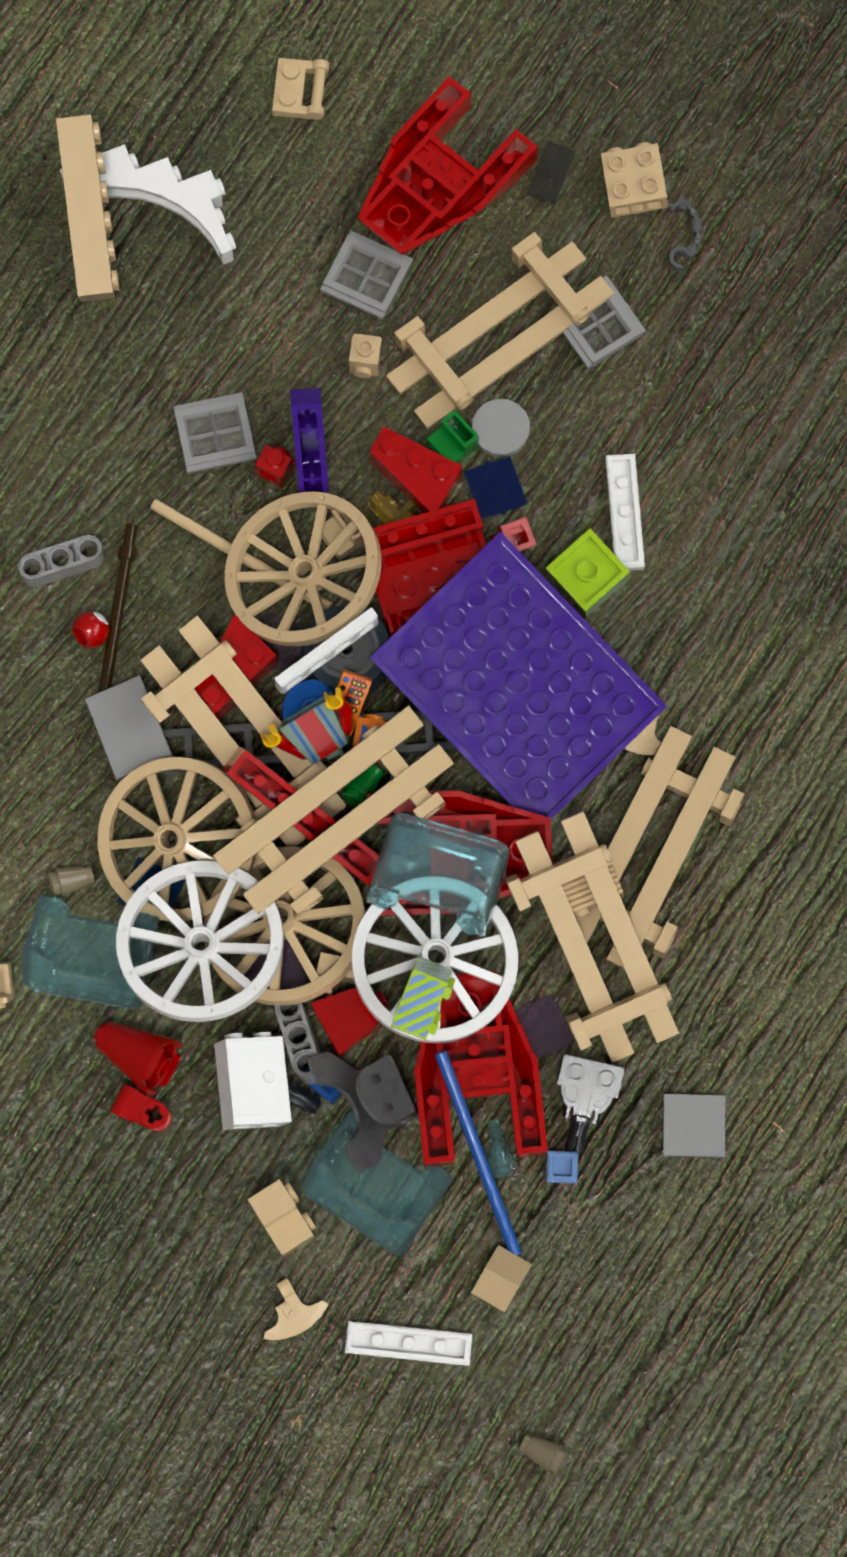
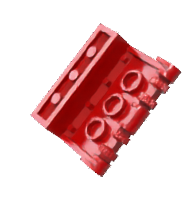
[360,499,486,637]

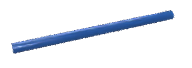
[434,1050,522,1255]

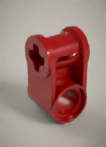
[109,1084,172,1132]

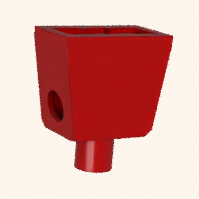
[311,987,389,1058]

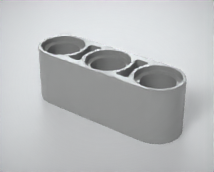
[18,535,104,587]
[275,1003,321,1084]

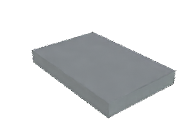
[85,675,173,782]

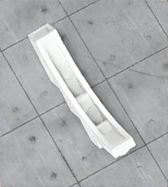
[60,144,236,265]

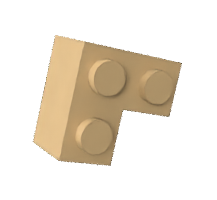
[247,1179,316,1257]

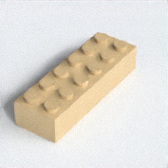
[56,115,120,302]

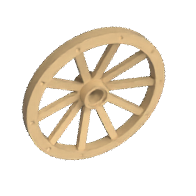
[224,492,381,646]
[98,757,257,921]
[203,846,366,1006]

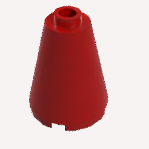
[94,1021,182,1096]

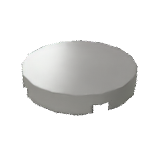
[472,399,530,457]

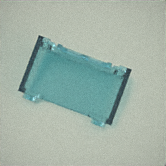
[367,813,510,937]
[22,895,159,1009]
[302,1110,454,1255]

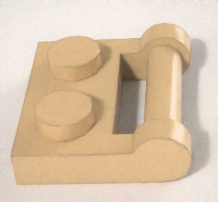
[272,58,330,120]

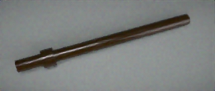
[98,524,138,693]

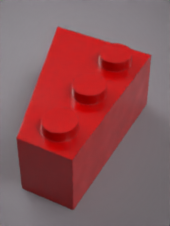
[194,614,278,720]

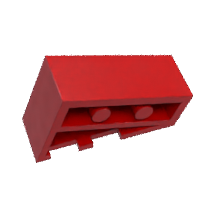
[370,426,462,513]

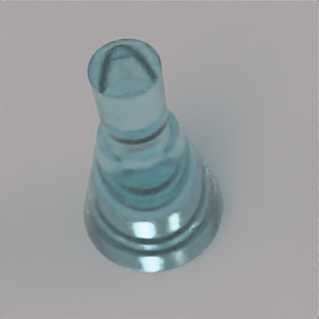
[487,1119,518,1178]

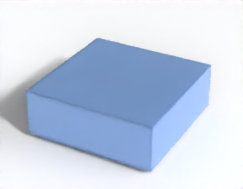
[546,1151,578,1184]

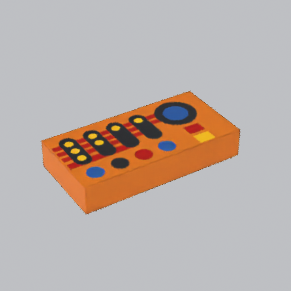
[333,669,372,736]

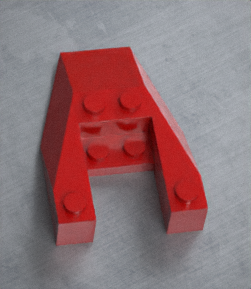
[358,76,538,256]
[365,791,552,916]
[414,970,548,1168]

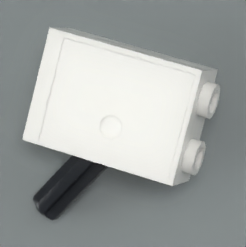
[214,1032,321,1130]

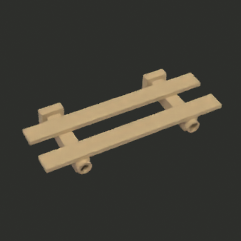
[386,232,615,430]
[140,615,347,847]
[213,706,454,918]
[577,726,744,968]
[505,811,679,1063]

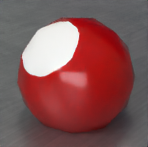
[72,611,110,649]

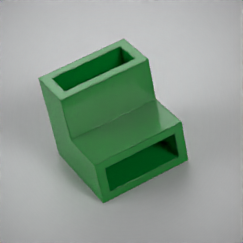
[427,410,479,464]

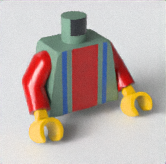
[260,687,353,765]

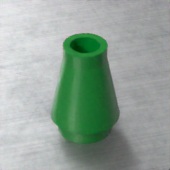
[342,764,384,808]

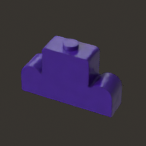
[290,387,329,494]

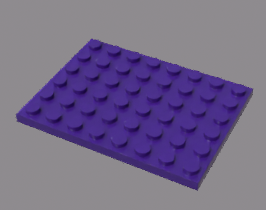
[369,532,667,819]

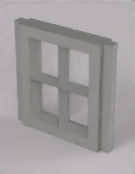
[320,231,413,320]
[549,276,646,369]
[173,392,257,474]

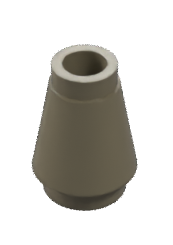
[48,865,95,897]
[519,1434,568,1474]

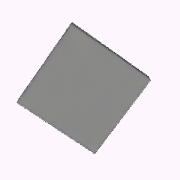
[663,1094,725,1158]

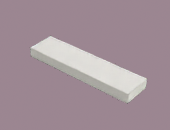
[605,454,645,570]
[274,607,378,694]
[345,1321,472,1366]

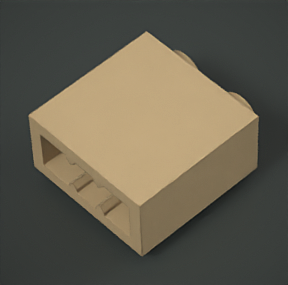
[601,142,668,218]

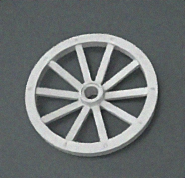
[116,861,284,1022]
[351,877,518,1043]

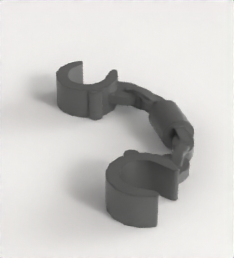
[665,186,703,272]

